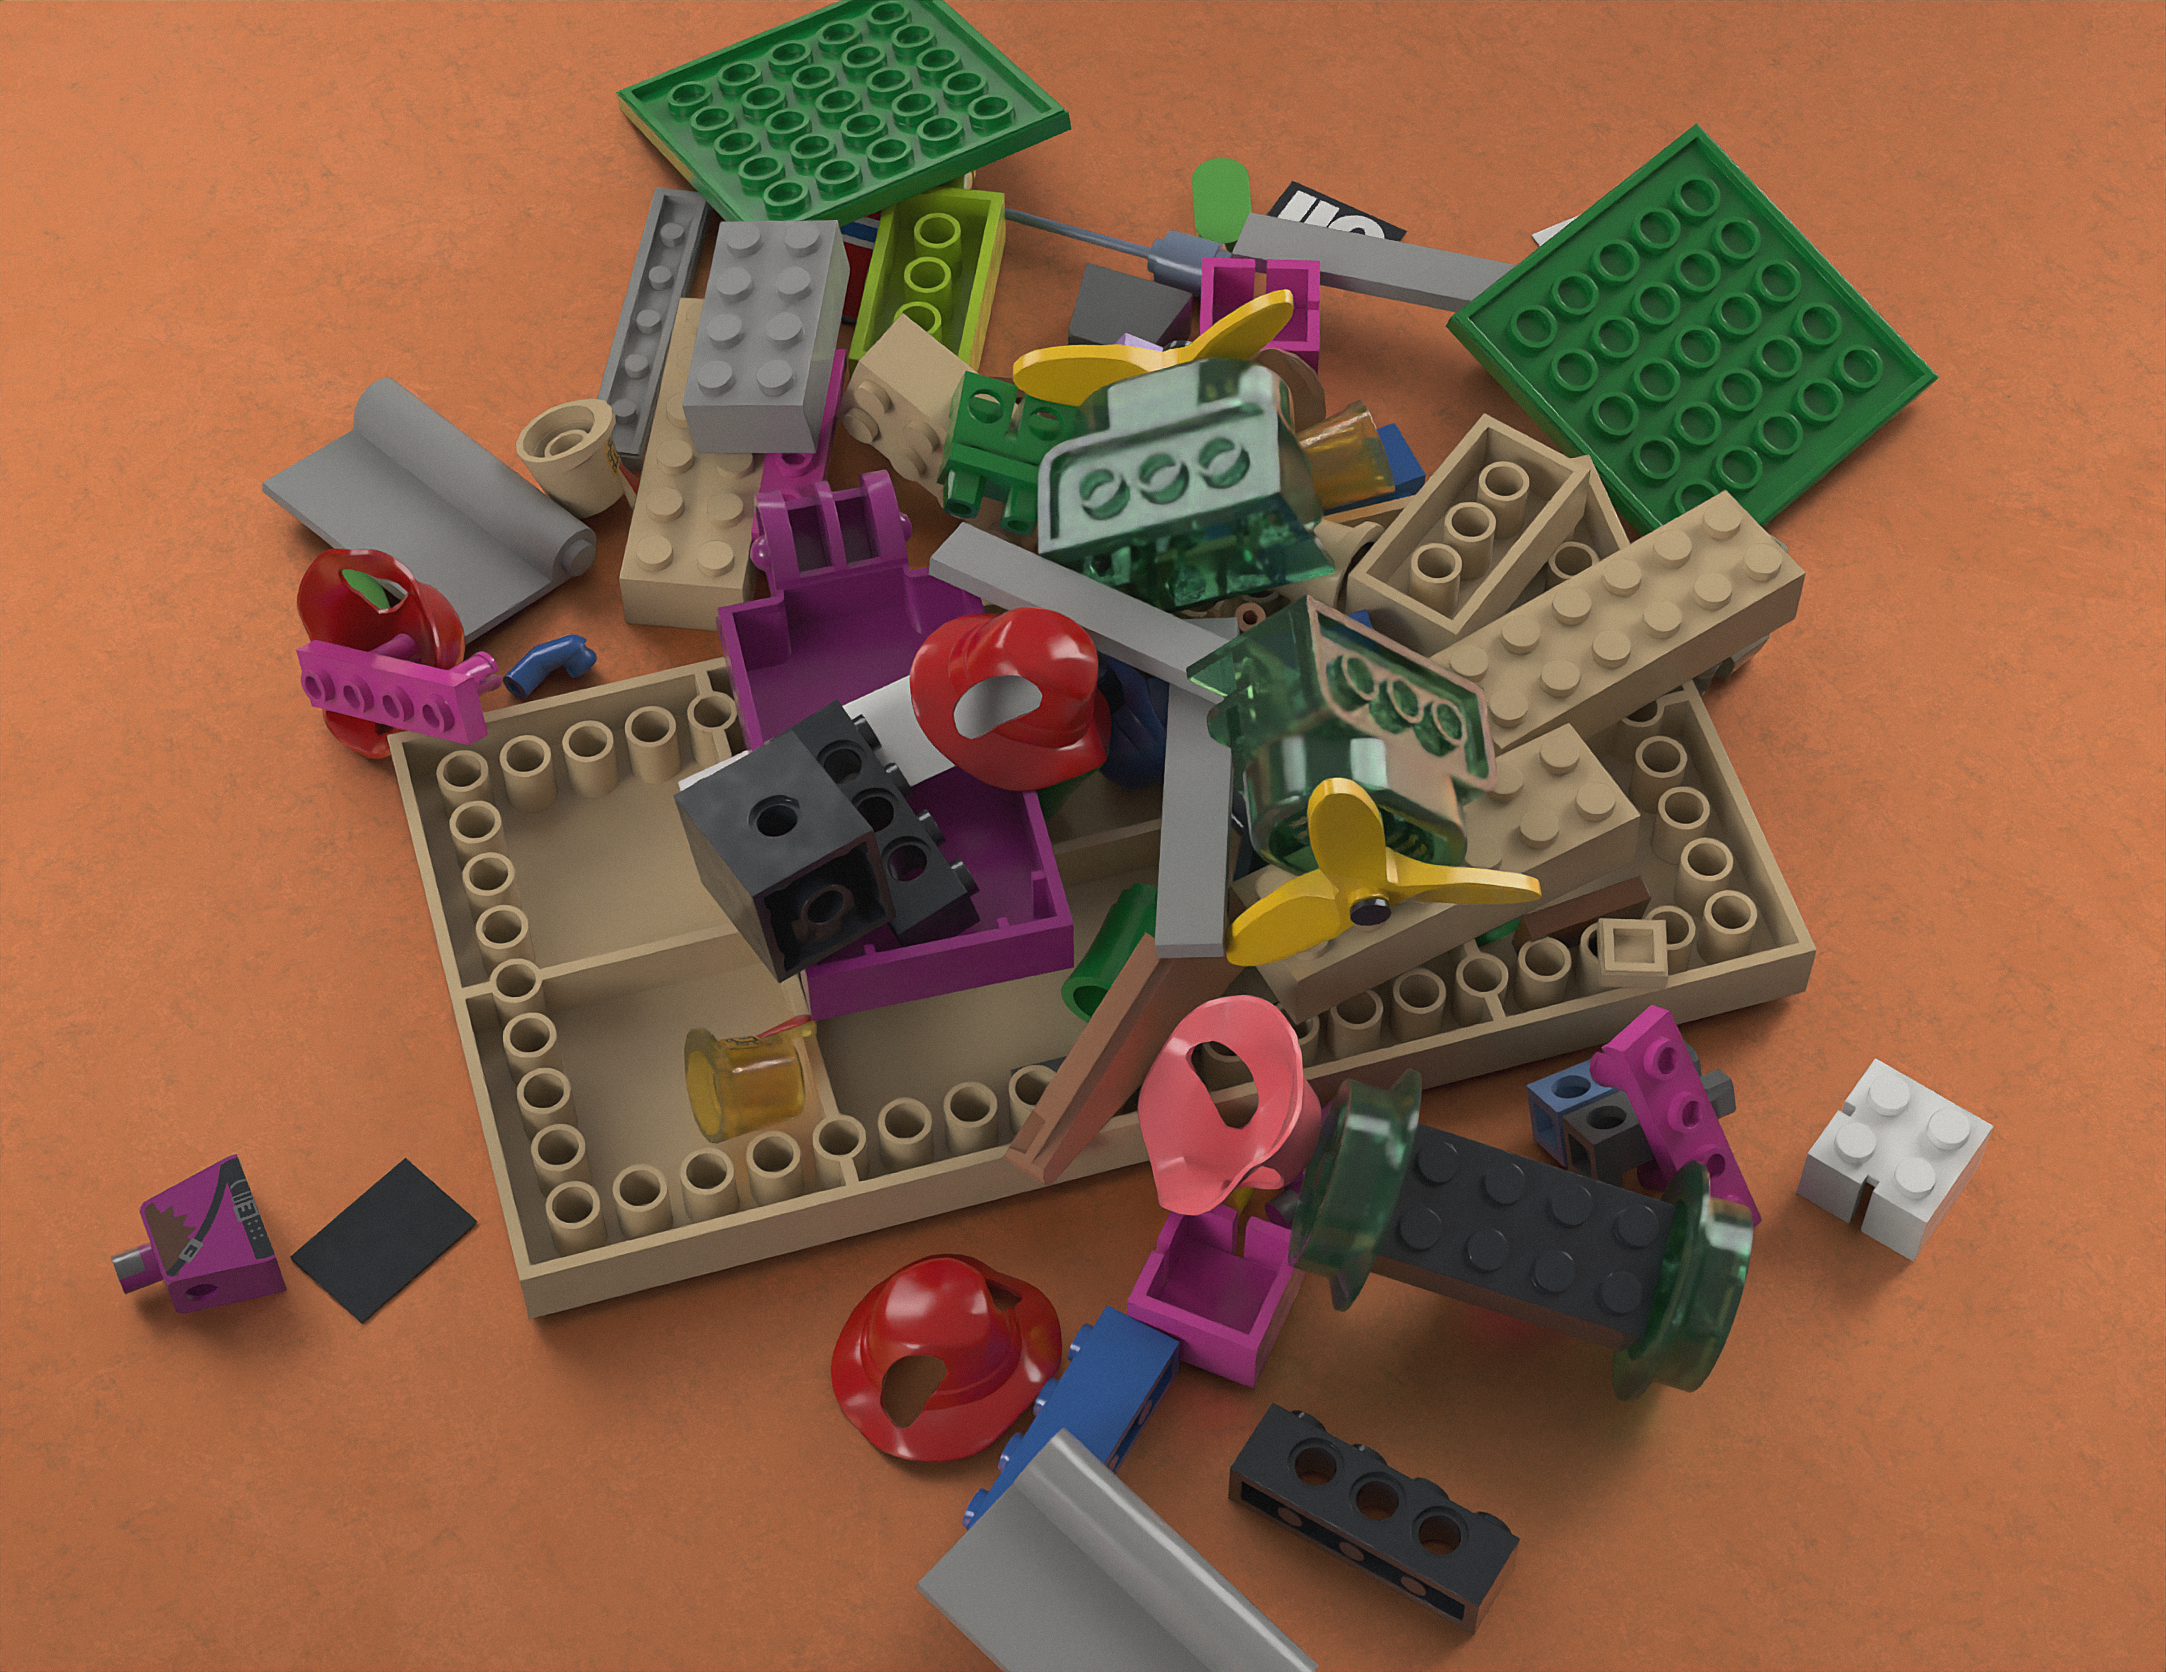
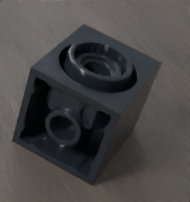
[673,731,897,984]

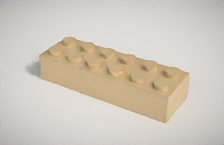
[619,297,766,631]
[1418,490,1806,768]
[1229,723,1641,1025]

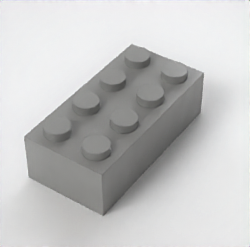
[682,220,850,453]

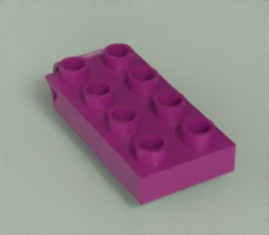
[715,469,1074,1022]

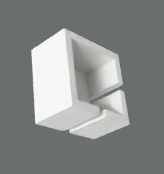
[1796,1058,1993,1262]

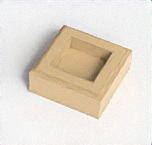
[1597,918,1668,989]

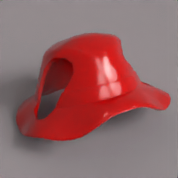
[297,548,466,759]
[909,607,1112,791]
[831,1253,1062,1462]

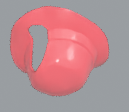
[1138,995,1322,1216]

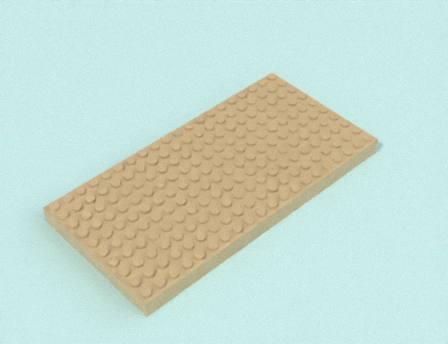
[387,455,1817,1319]

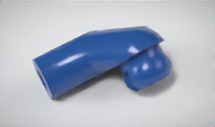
[502,634,597,700]

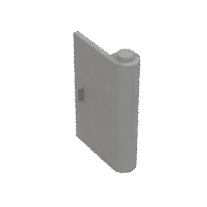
[262,377,597,645]
[915,1427,1319,1672]

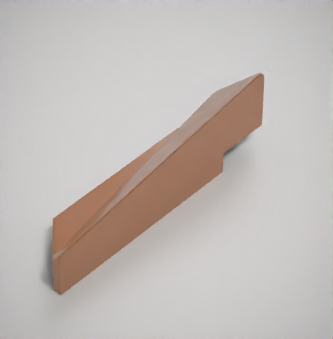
[1002,925,1246,1185]

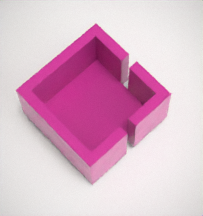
[1200,257,1320,396]
[1127,1204,1309,1389]

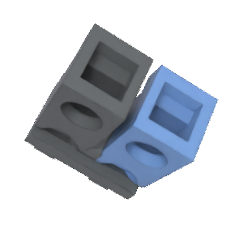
[1526,1040,1736,1188]

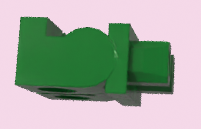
[936,371,1080,536]

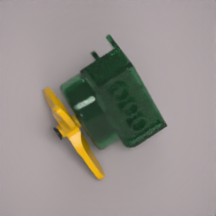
[1013,289,1335,614]
[1186,594,1542,966]

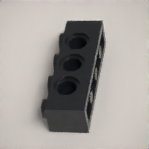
[770,699,981,948]
[1228,1403,1520,1635]

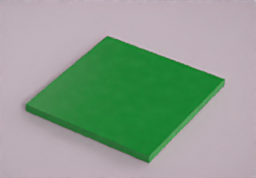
[616,0,1071,227]
[1446,123,1939,537]

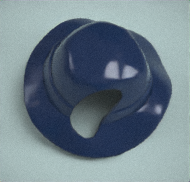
[1096,650,1167,792]

